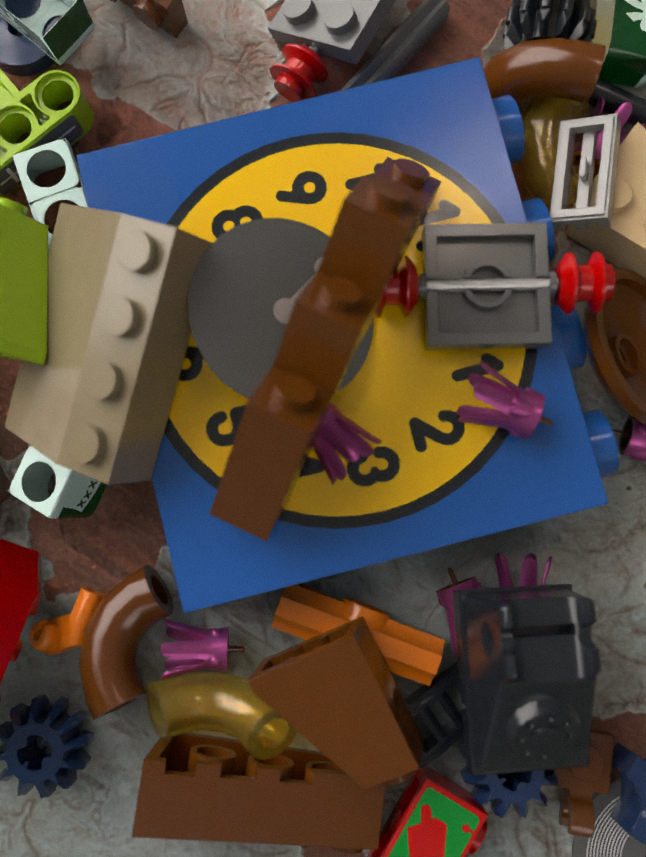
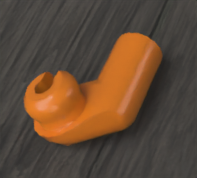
[29,586,106,655]

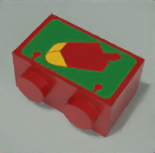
[367,766,488,857]

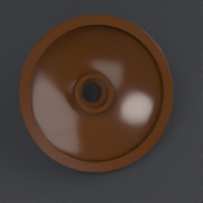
[583,268,646,425]

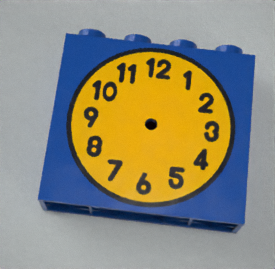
[76,57,619,613]

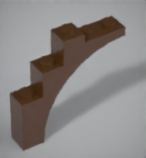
[209,157,441,542]

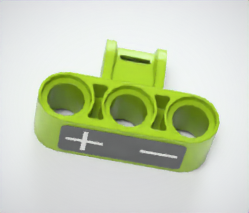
[0,69,94,198]

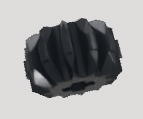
[503,0,597,50]

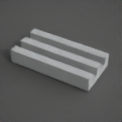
[550,113,621,231]

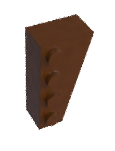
[132,729,386,854]

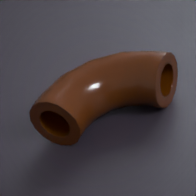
[483,38,606,108]
[79,565,174,720]

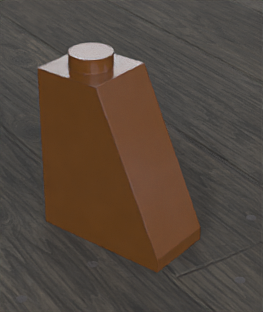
[248,616,424,790]

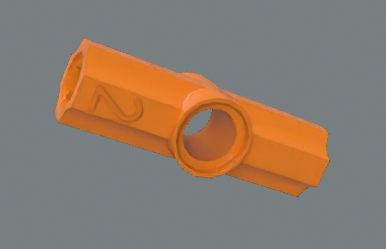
[271,583,445,686]

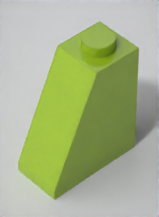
[0,197,48,366]

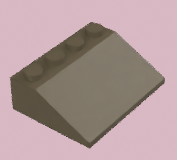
[4,203,212,484]

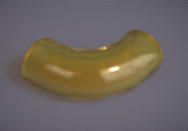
[517,97,589,214]
[146,672,297,760]

